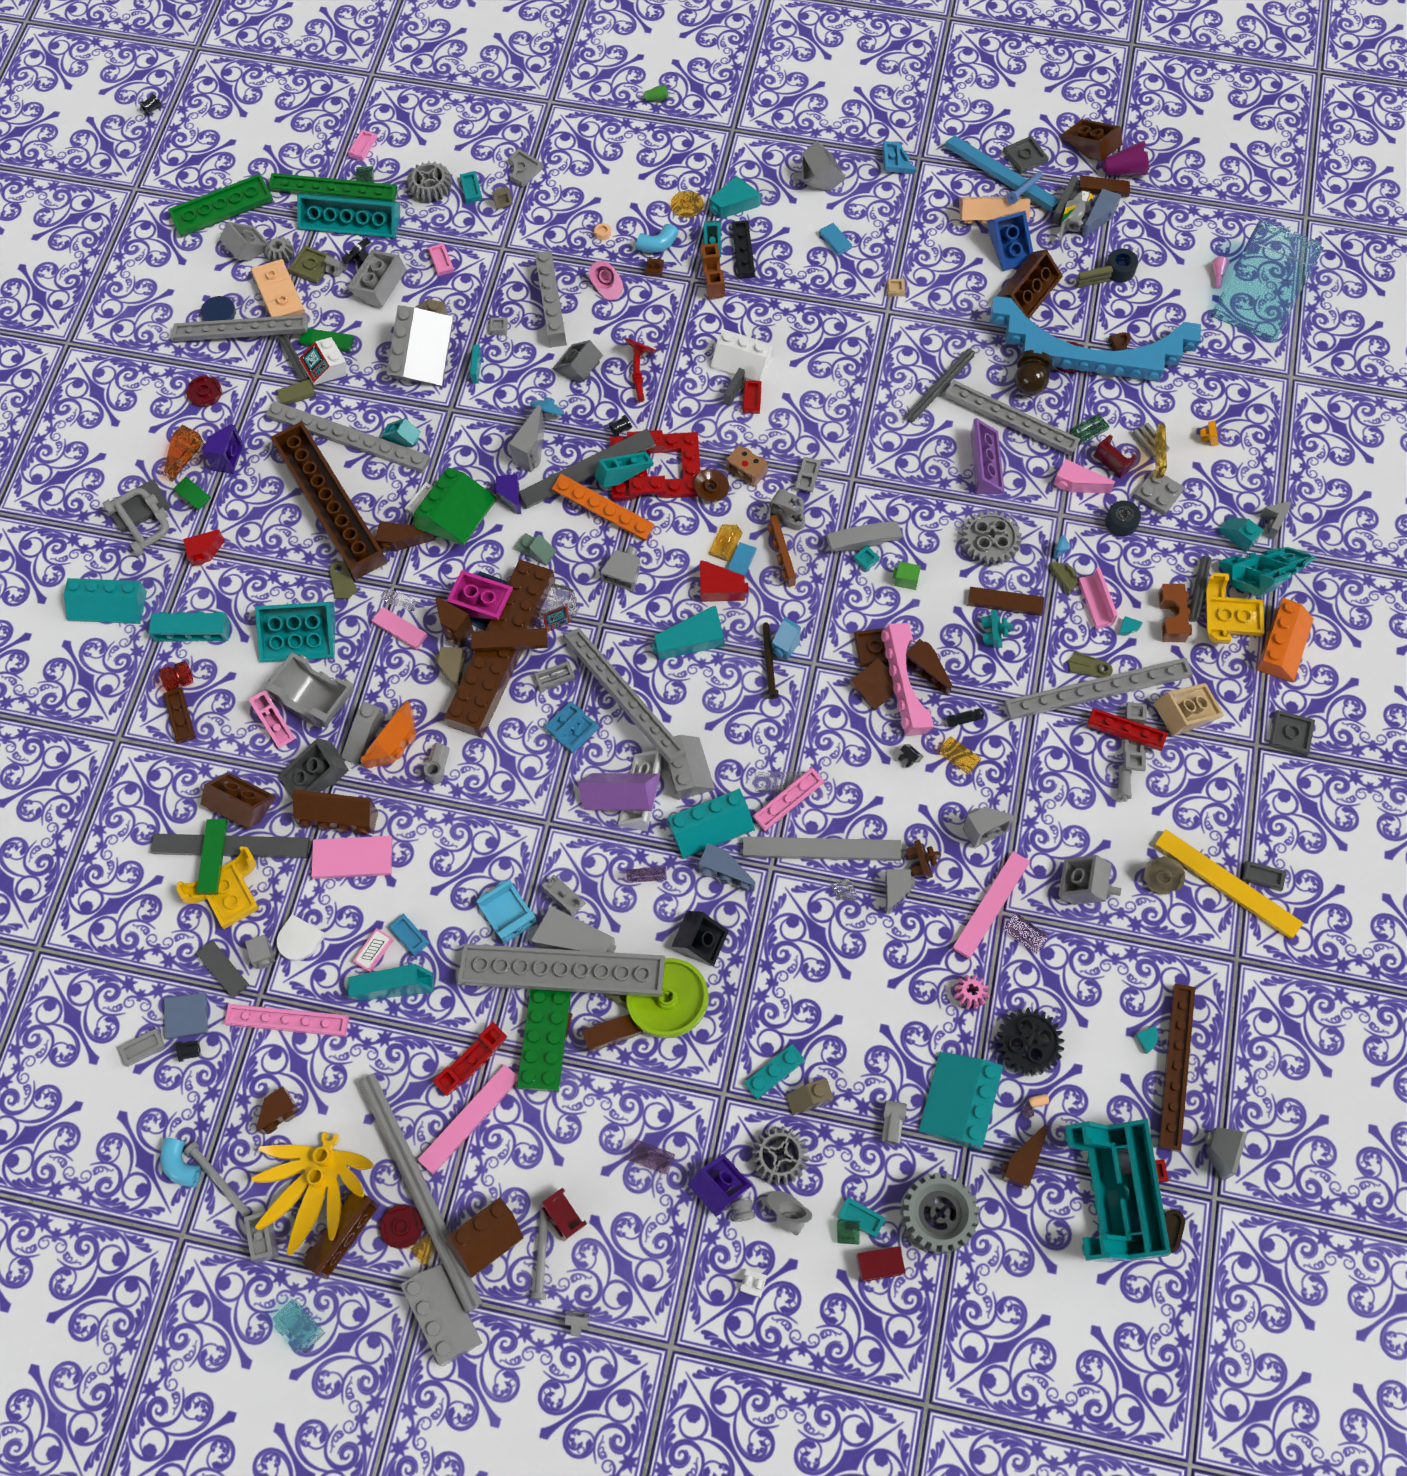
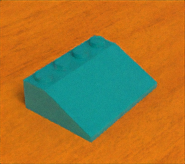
[255,602,336,662]
[918,1051,1003,1151]

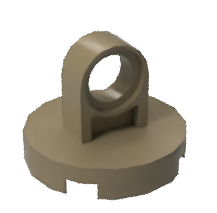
[1144,856,1185,895]

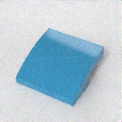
[544,701,600,753]

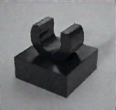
[898,744,924,767]

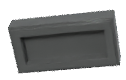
[724,368,745,406]
[1241,861,1286,892]

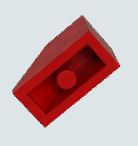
[183,529,225,566]

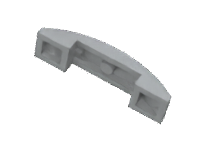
[1123,702,1147,772]

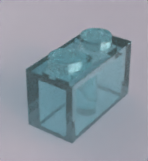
[272,1299,325,1353]

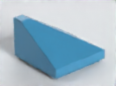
[1053,535,1070,559]

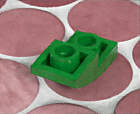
[173,477,211,510]

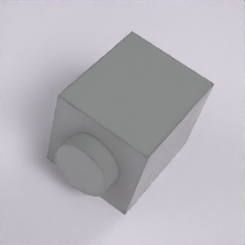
[245,935,276,969]

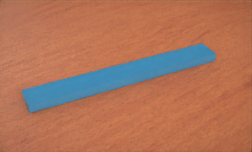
[945,136,1060,212]

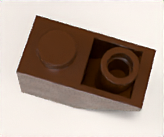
[256,1086,300,1135]

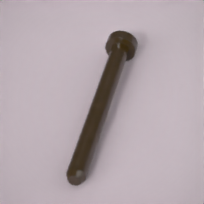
[762,622,779,699]

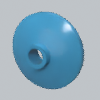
[530,397,564,415]

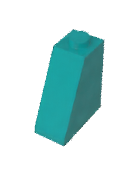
[709,176,761,219]

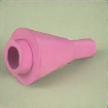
[1212,256,1230,288]

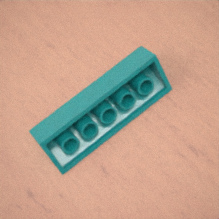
[297,193,400,238]

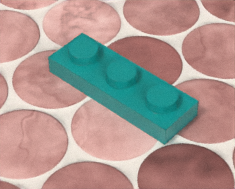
[744,1044,805,1100]

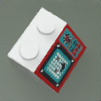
[299,337,346,385]

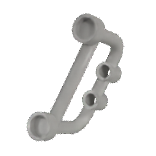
[102,488,169,557]

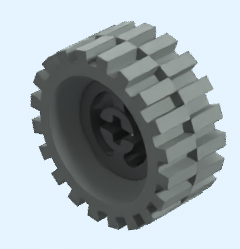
[900,1173,980,1255]

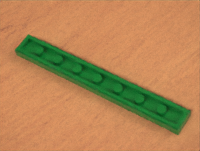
[268,173,398,201]

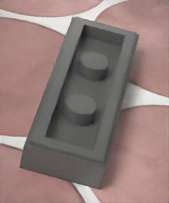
[196,940,249,998]

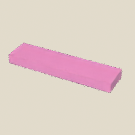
[753,767,825,832]

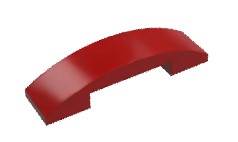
[433,1022,508,1096]

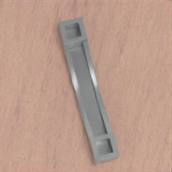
[535,251,567,348]

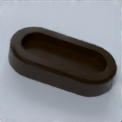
[1164,1210,1185,1253]

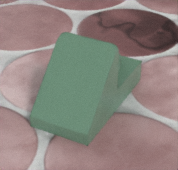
[515,533,556,566]

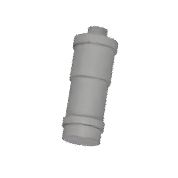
[1117,765,1132,802]

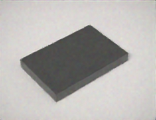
[110,479,171,533]

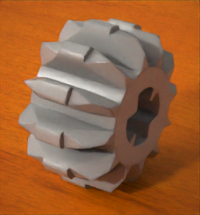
[265,236,294,262]

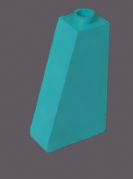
[652,606,724,660]
[347,964,434,1001]

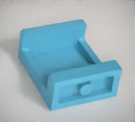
[476,880,538,944]

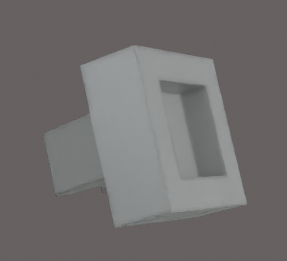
[324,255,348,277]
[565,1310,590,1337]

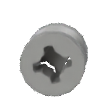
[731,1199,755,1222]

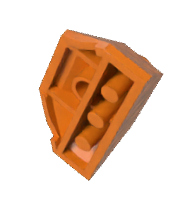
[360,700,417,769]

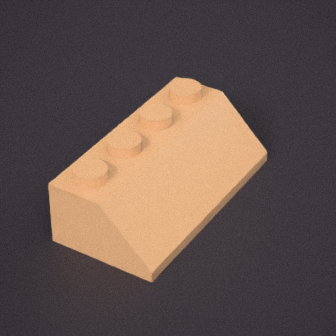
[959,197,1031,223]

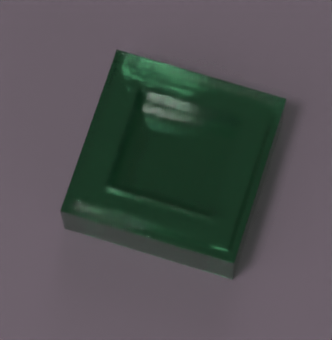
[837,1219,860,1245]

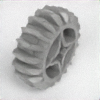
[407,161,452,203]
[752,1126,809,1186]

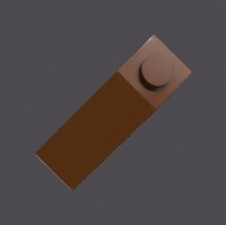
[375,521,436,552]
[906,639,952,696]
[1000,1125,1049,1190]

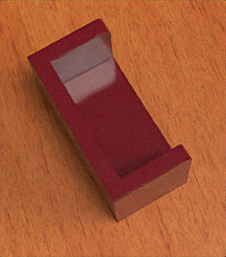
[1094,435,1137,478]
[539,1188,587,1242]
[856,1246,906,1283]

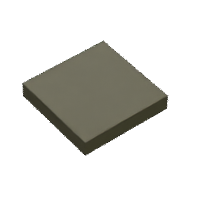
[288,245,334,285]

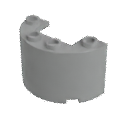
[265,653,354,728]

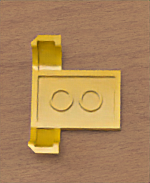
[1206,573,1265,644]
[176,846,260,929]

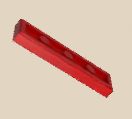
[1087,708,1168,751]

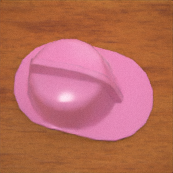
[589,261,623,300]

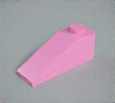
[1053,459,1115,494]
[248,690,295,748]

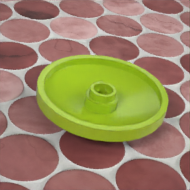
[626,958,709,1038]

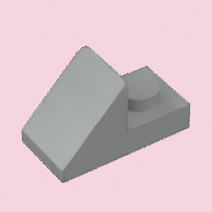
[1260,501,1292,540]

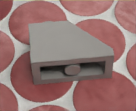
[885,869,915,914]

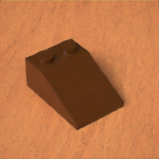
[1061,119,1123,161]

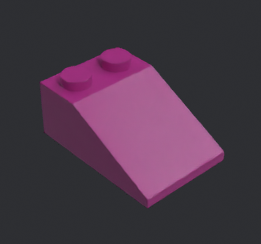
[447,570,513,620]

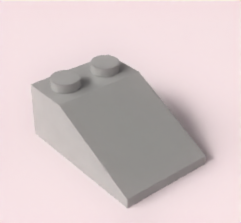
[509,405,545,472]

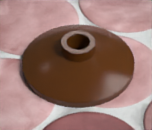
[694,469,729,502]

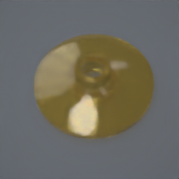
[671,190,704,218]

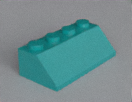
[64,578,147,624]
[667,788,755,859]

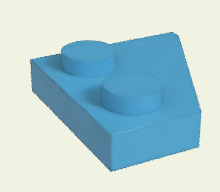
[882,141,916,174]

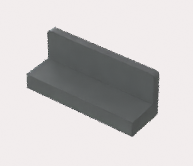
[1052,175,1080,226]

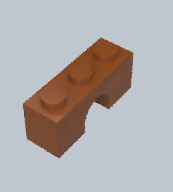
[701,243,725,299]
[1158,584,1192,642]

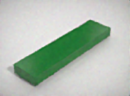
[196,819,228,895]

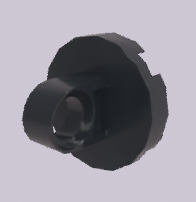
[342,237,371,266]

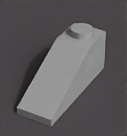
[341,701,385,766]

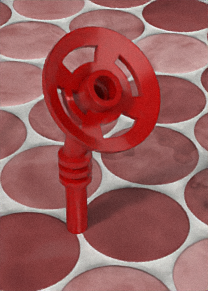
[624,338,657,402]

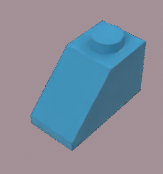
[772,617,801,660]

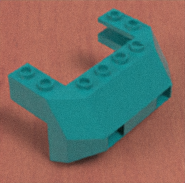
[1065,1118,1171,1262]

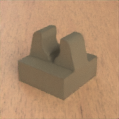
[492,186,513,209]

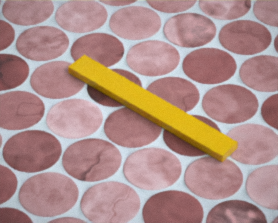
[1154,829,1304,940]

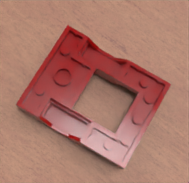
[610,430,700,501]

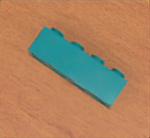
[149,611,230,642]

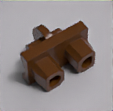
[906,839,941,879]

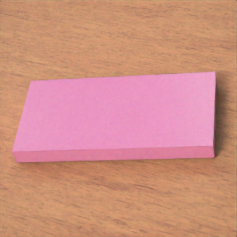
[311,836,393,879]

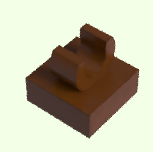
[645,257,664,278]

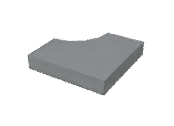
[508,148,544,188]

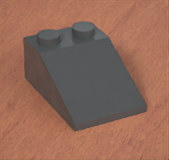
[279,738,349,799]

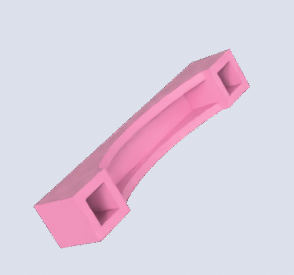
[881,623,934,735]

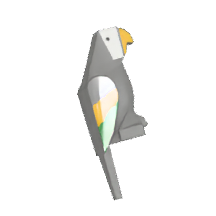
[1058,191,1093,242]

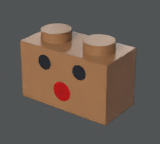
[726,445,768,487]

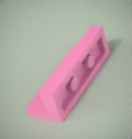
[1078,568,1118,629]

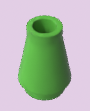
[644,84,669,101]

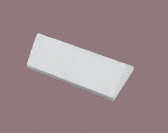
[618,750,664,831]

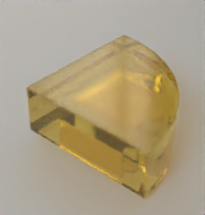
[411,1234,433,1266]

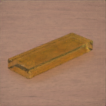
[1155,424,1167,478]

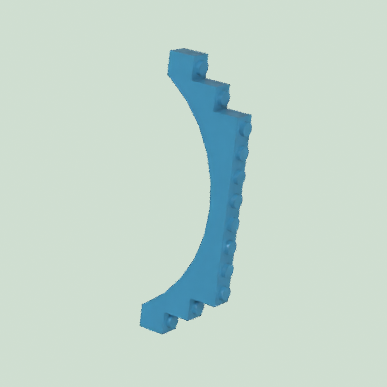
[989,296,1201,381]

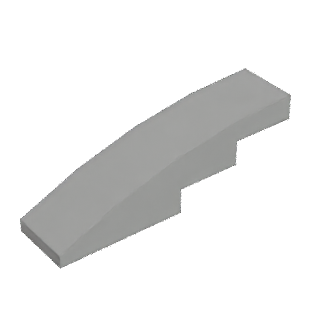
[826,521,903,552]

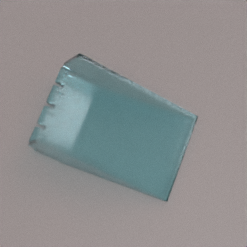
[1211,219,1324,343]

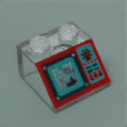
[539,583,578,632]

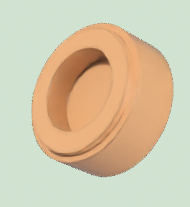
[594,223,611,240]

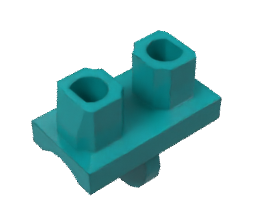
[982,610,1013,648]

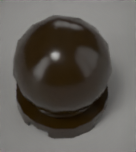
[1014,350,1053,396]

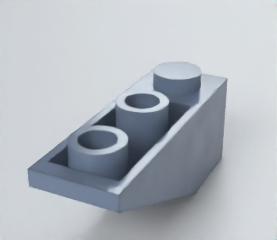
[1081,188,1121,237]
[699,844,756,891]

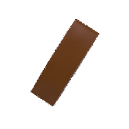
[581,1014,645,1054]

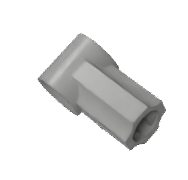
[424,743,450,785]
[881,1100,907,1145]

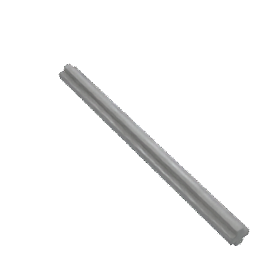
[358,1074,483,1313]

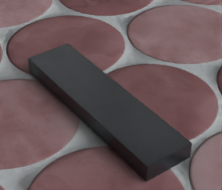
[732,220,755,279]

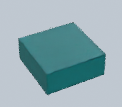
[853,546,880,571]

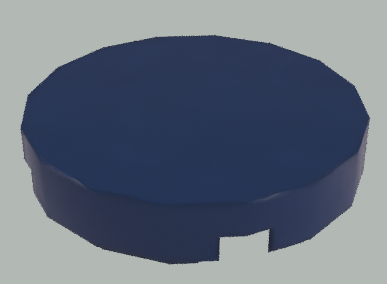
[201,296,236,321]

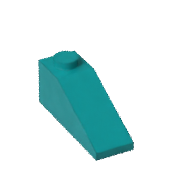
[595,451,654,488]

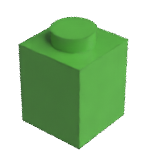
[892,561,921,590]

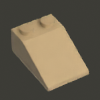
[1153,683,1224,736]

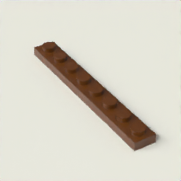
[1158,983,1196,1152]

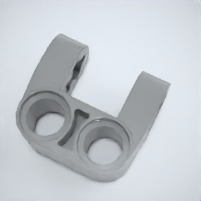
[769,489,806,530]

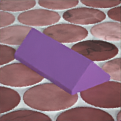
[970,418,1005,494]
[578,773,660,811]

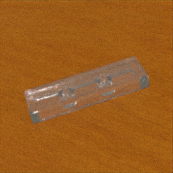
[755,772,806,792]

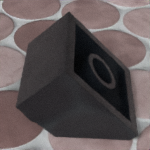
[671,911,729,967]

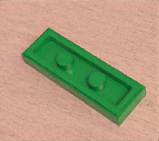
[299,328,354,353]

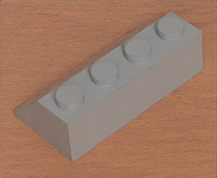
[400,1264,482,1367]

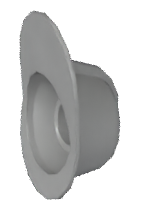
[766,1191,812,1235]

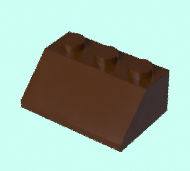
[200,772,276,829]
[445,1197,524,1278]

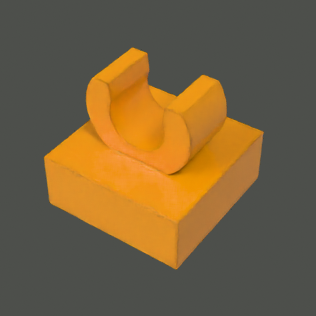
[1200,421,1219,446]

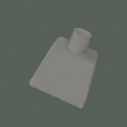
[600,546,641,592]

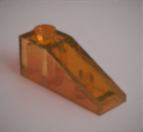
[164,425,204,482]

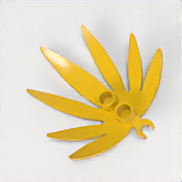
[251,1132,374,1256]

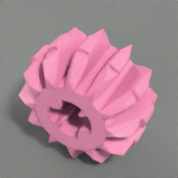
[954,974,989,1009]

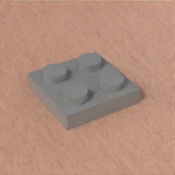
[1134,469,1185,516]

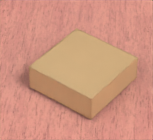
[887,279,905,296]

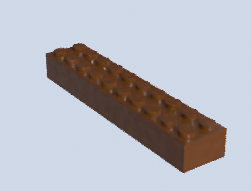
[270,421,387,580]
[444,559,555,738]

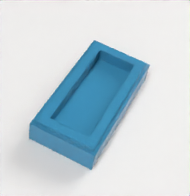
[819,223,852,256]
[728,542,757,576]
[388,913,430,957]

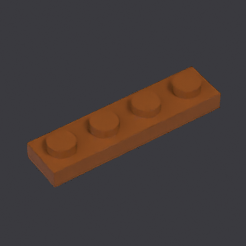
[767,515,796,587]

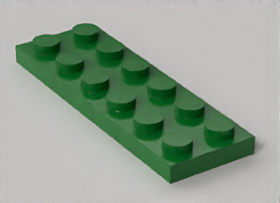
[168,173,273,237]
[517,989,572,1092]

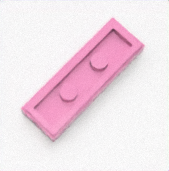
[371,607,428,650]

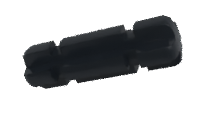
[947,708,984,727]

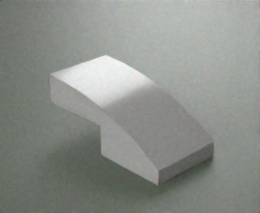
[795,457,821,493]

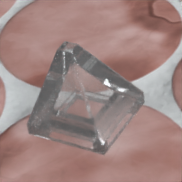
[830,878,857,900]

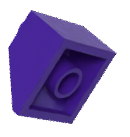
[202,424,244,474]
[688,1154,752,1217]

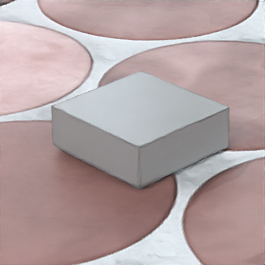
[489,318,508,335]

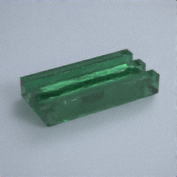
[1069,414,1109,446]

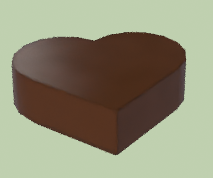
[1108,332,1131,351]

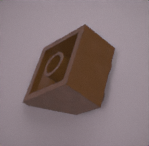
[435,597,474,648]

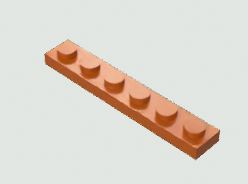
[552,474,655,541]

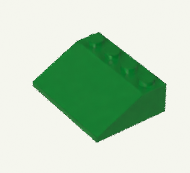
[414,467,497,546]

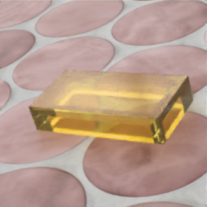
[938,736,981,775]

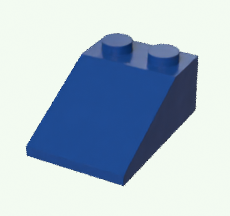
[987,211,1033,271]

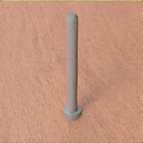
[184,1142,250,1217]
[531,1201,548,1300]

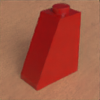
[700,560,749,602]

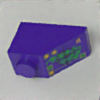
[493,474,521,514]

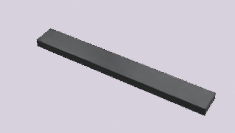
[519,429,656,508]
[151,834,310,858]

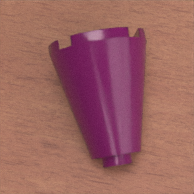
[1102,141,1149,175]

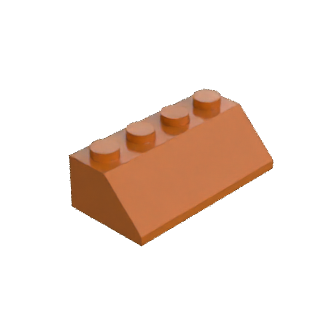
[1256,598,1314,683]

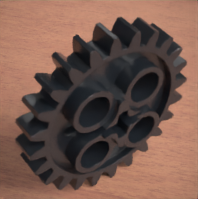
[996,1008,1065,1076]

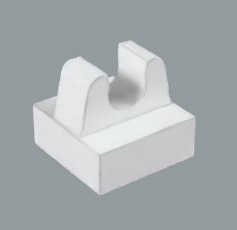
[740,1269,767,1298]

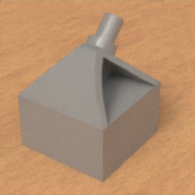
[793,140,846,191]
[1058,855,1121,905]

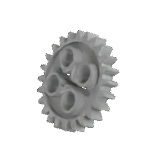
[961,510,1022,566]

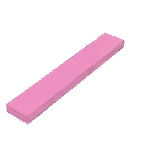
[952,851,1030,960]
[224,1004,349,1037]
[417,1064,518,1175]

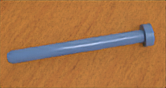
[1006,172,1043,204]

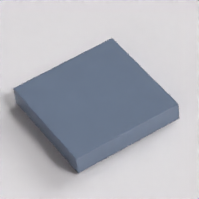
[164,992,208,1040]

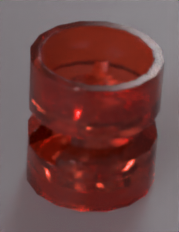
[159,661,194,692]

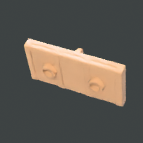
[251,259,305,317]

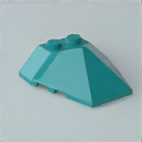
[1219,547,1316,597]

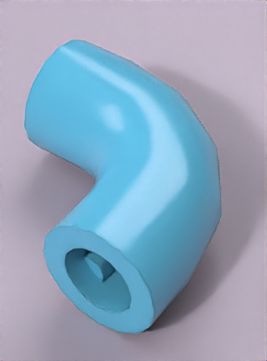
[636,224,679,253]
[160,1138,201,1188]

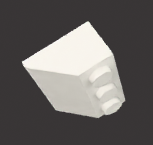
[711,329,772,381]

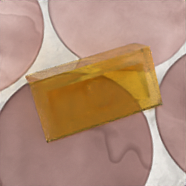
[708,524,743,561]

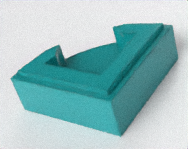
[1118,616,1143,636]
[1136,1026,1158,1054]

